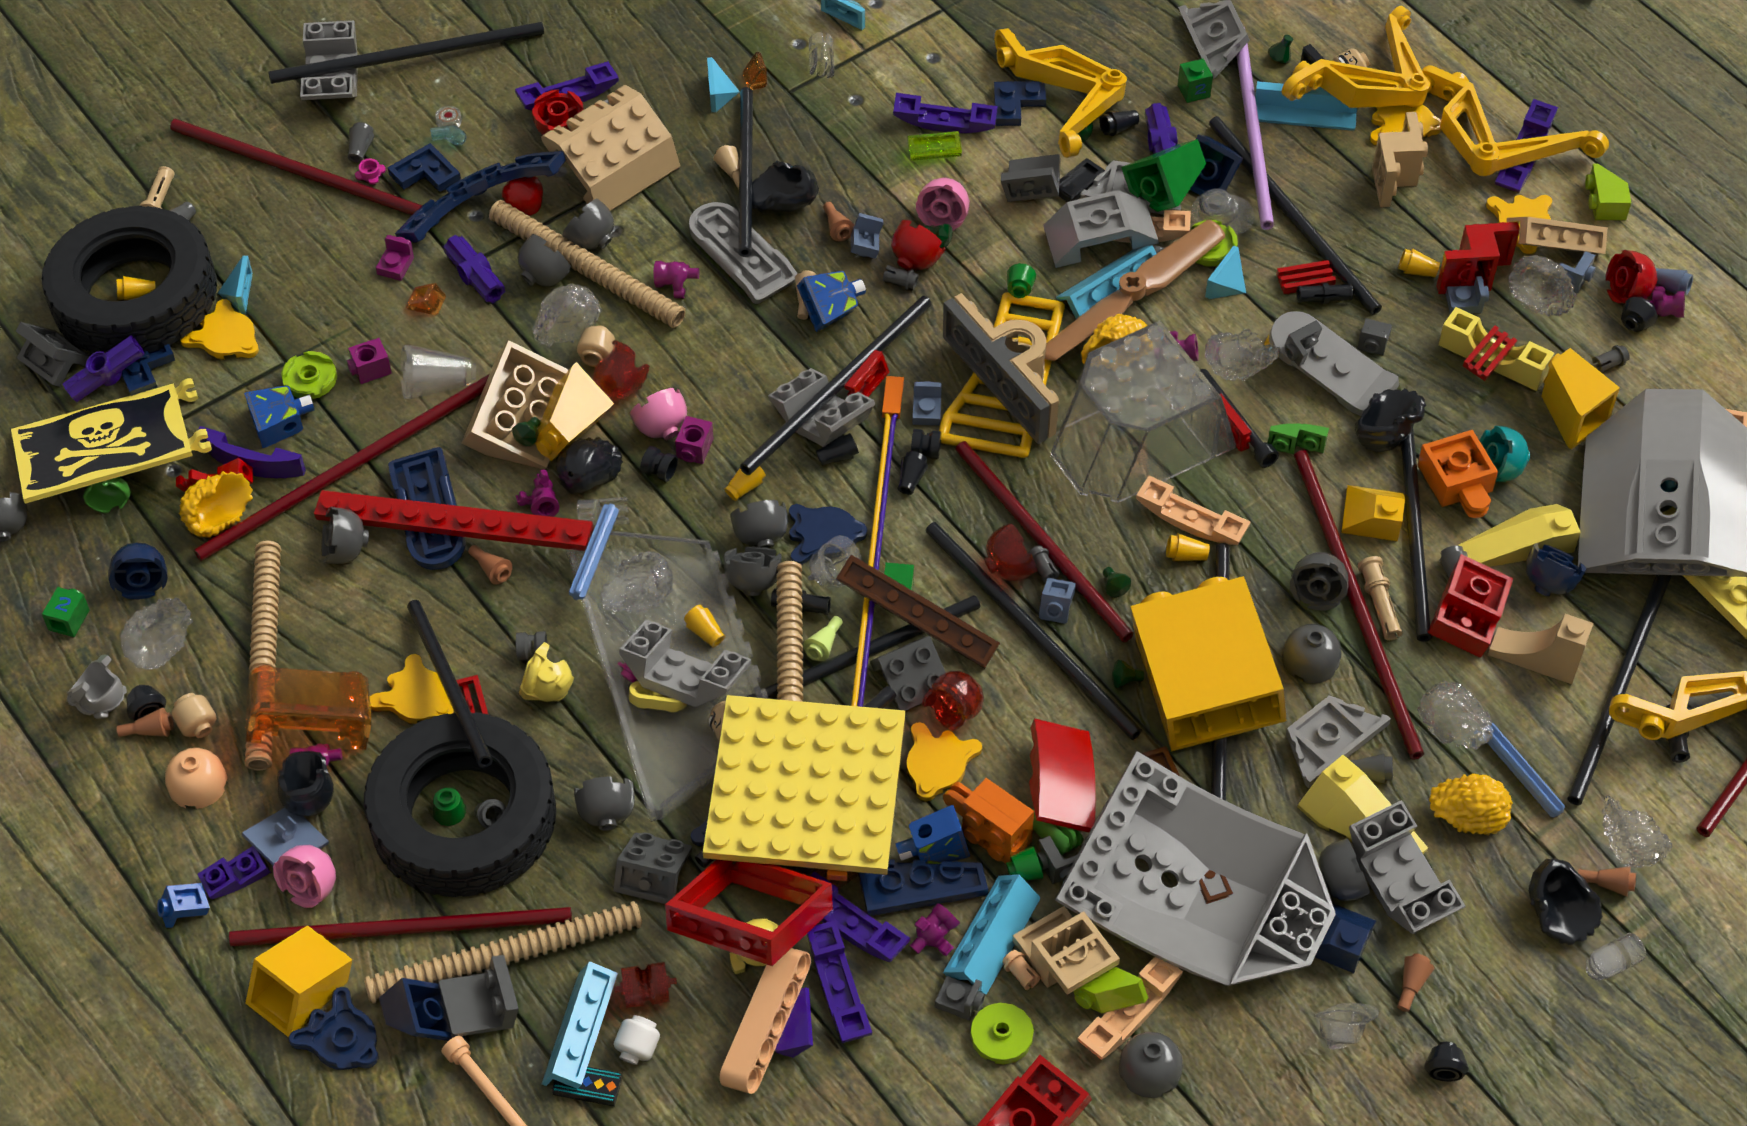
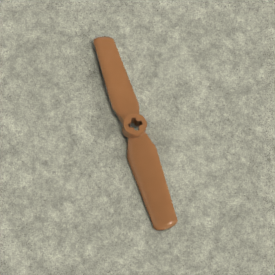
[1045,220,1225,361]

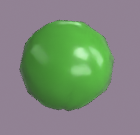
[83,477,131,513]

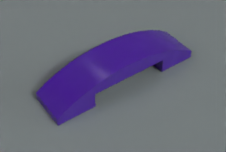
[515,61,619,110]
[893,93,998,133]
[1495,99,1558,193]
[198,426,306,478]
[810,871,910,962]
[807,920,872,1043]

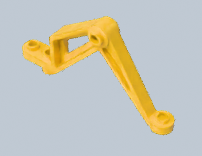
[1281,6,1430,108]
[994,28,1127,158]
[1422,65,1609,176]
[1609,671,1747,740]

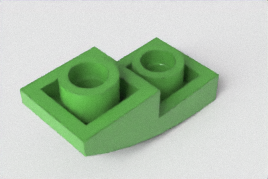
[1267,424,1329,454]

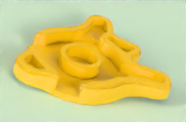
[1370,104,1442,145]
[1486,195,1552,254]
[180,299,259,359]
[368,654,454,724]
[906,722,982,801]

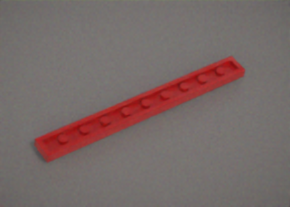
[314,490,594,551]

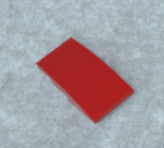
[1029,718,1096,833]

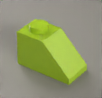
[1073,967,1148,1013]

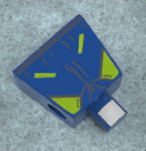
[797,271,866,332]
[244,386,315,448]
[895,805,970,864]

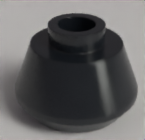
[1621,297,1658,332]
[127,685,166,721]
[1424,1042,1469,1082]

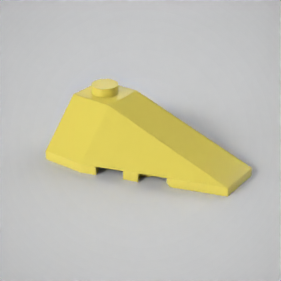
[1458,504,1581,567]
[1297,755,1428,854]

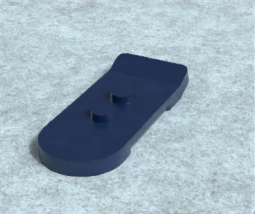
[388,447,466,570]

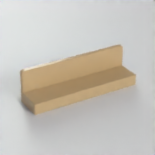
[1507,217,1608,254]

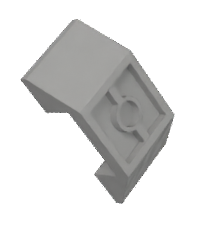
[300,20,358,100]
[1043,190,1159,268]
[768,368,875,447]
[619,620,751,707]
[1349,800,1465,934]

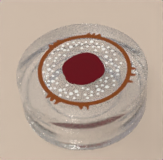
[435,106,462,131]

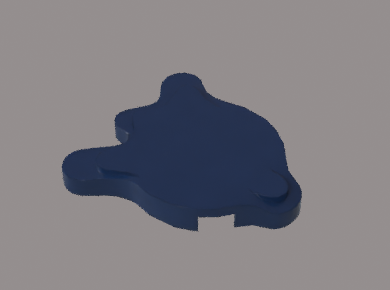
[789,504,867,565]
[289,987,379,1070]

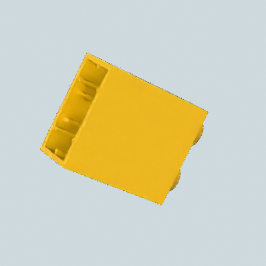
[1130,576,1287,751]

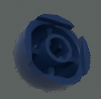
[108,543,168,600]
[1526,543,1586,596]

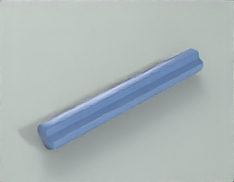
[569,503,619,600]
[1480,722,1565,818]

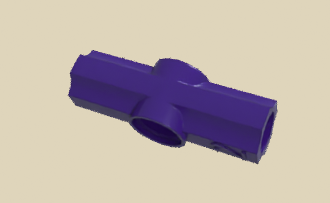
[1145,103,1178,154]
[443,235,505,303]
[63,335,145,402]

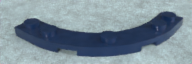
[395,151,567,243]

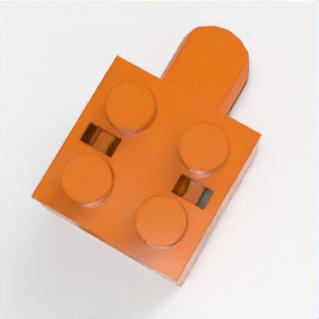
[1417,430,1498,518]
[943,778,1034,864]

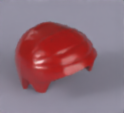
[502,176,543,216]

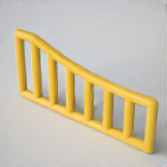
[939,292,1065,458]

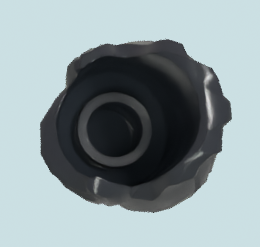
[277,751,334,816]

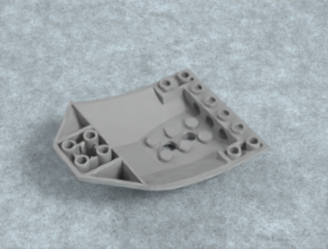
[1578,389,1747,577]
[1055,751,1336,986]

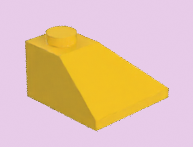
[1341,485,1405,541]

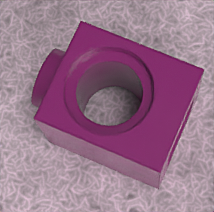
[346,338,392,384]
[675,416,714,464]

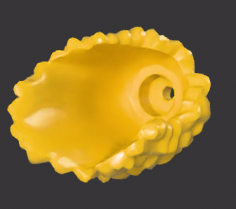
[1081,314,1152,371]
[179,471,253,538]
[1429,774,1513,835]

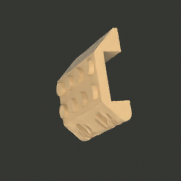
[541,85,680,211]

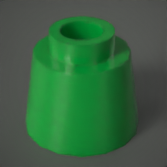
[1007,263,1036,298]
[433,788,466,826]
[1006,846,1043,881]

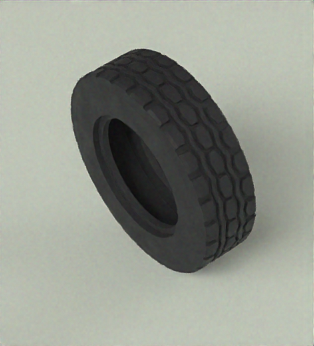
[41,206,217,353]
[364,712,556,897]

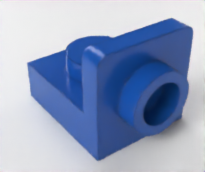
[157,883,210,928]

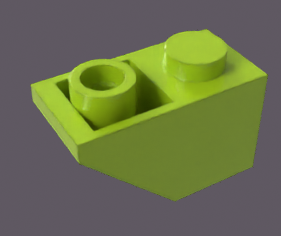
[1585,164,1632,220]

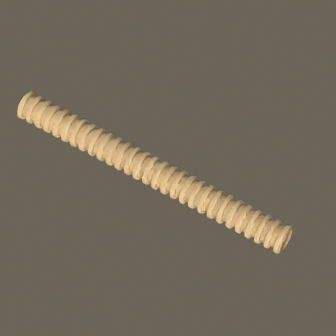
[489,200,685,328]
[245,541,281,771]
[777,561,803,702]
[364,901,642,1004]

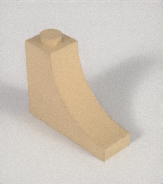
[1488,614,1594,684]

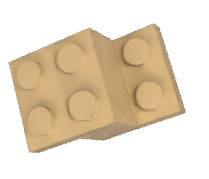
[1372,112,1428,207]
[1012,906,1120,995]

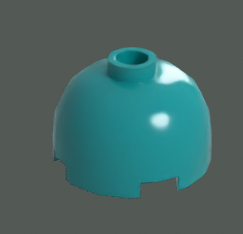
[1479,426,1530,482]

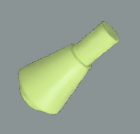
[803,616,843,661]

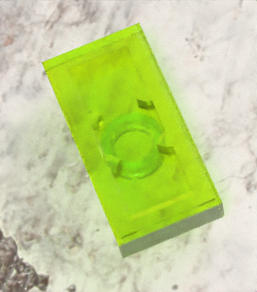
[907,131,962,161]

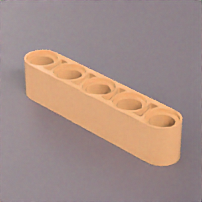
[720,948,811,1094]

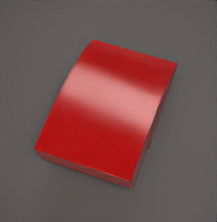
[1428,554,1513,658]
[977,1055,1092,1126]

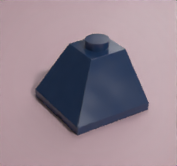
[1190,134,1243,205]
[1315,903,1376,973]
[379,978,465,1041]

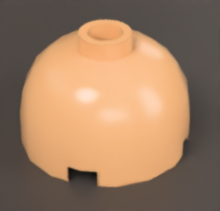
[165,748,227,809]

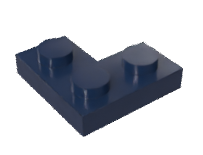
[994,81,1046,126]
[387,143,461,192]
[122,344,175,396]

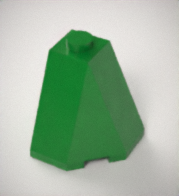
[1121,139,1206,212]

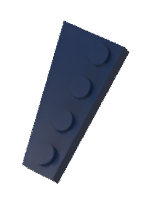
[858,859,988,916]

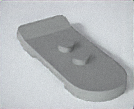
[689,202,797,304]
[1269,311,1399,416]

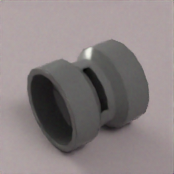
[516,631,548,661]

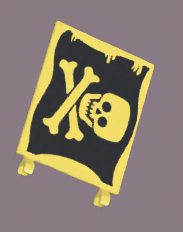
[11,378,212,504]

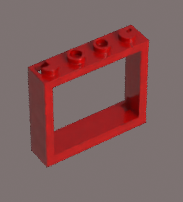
[665,860,833,966]

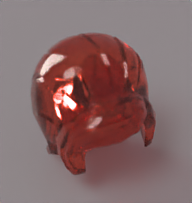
[593,340,650,400]
[922,671,984,731]

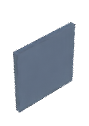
[242,808,329,866]

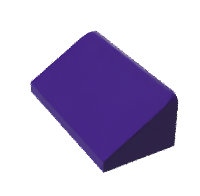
[775,987,813,1058]

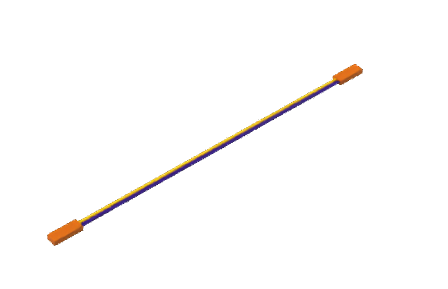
[827,376,904,881]

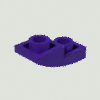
[197,846,271,899]

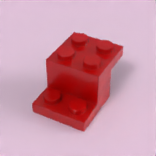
[1436,222,1520,294]

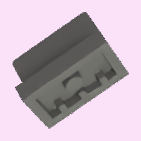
[1001,154,1061,202]
[870,636,952,711]
[613,832,692,904]
[438,955,519,1037]

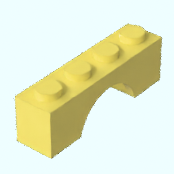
[1439,307,1554,391]

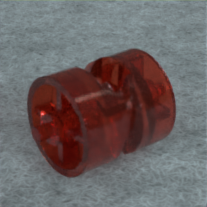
[614,962,677,1009]

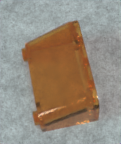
[246,665,372,750]

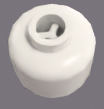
[614,1015,660,1065]

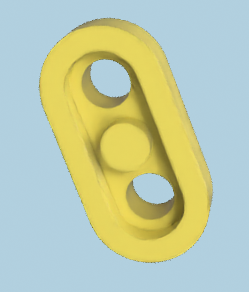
[629,681,687,712]

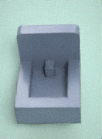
[851,213,883,259]
[1553,251,1596,294]

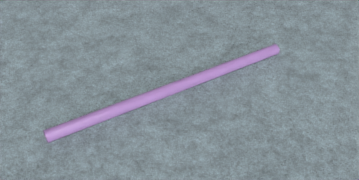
[1236,27,1274,230]

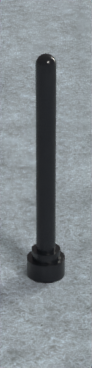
[1198,369,1279,468]

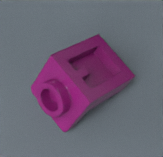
[376,235,414,281]

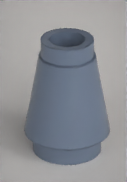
[1656,268,1693,295]

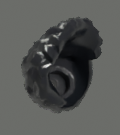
[752,161,819,212]
[1355,388,1426,452]
[556,437,623,494]
[1528,858,1603,945]

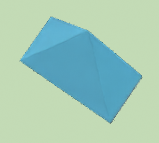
[821,0,865,30]
[707,57,740,112]
[1205,246,1246,299]
[218,256,253,314]

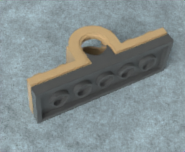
[943,293,1059,444]

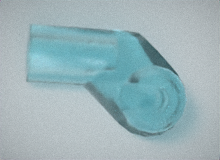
[430,125,466,146]

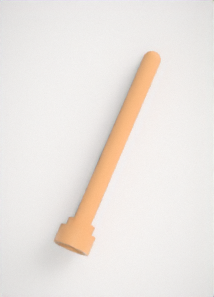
[441,1035,527,1126]

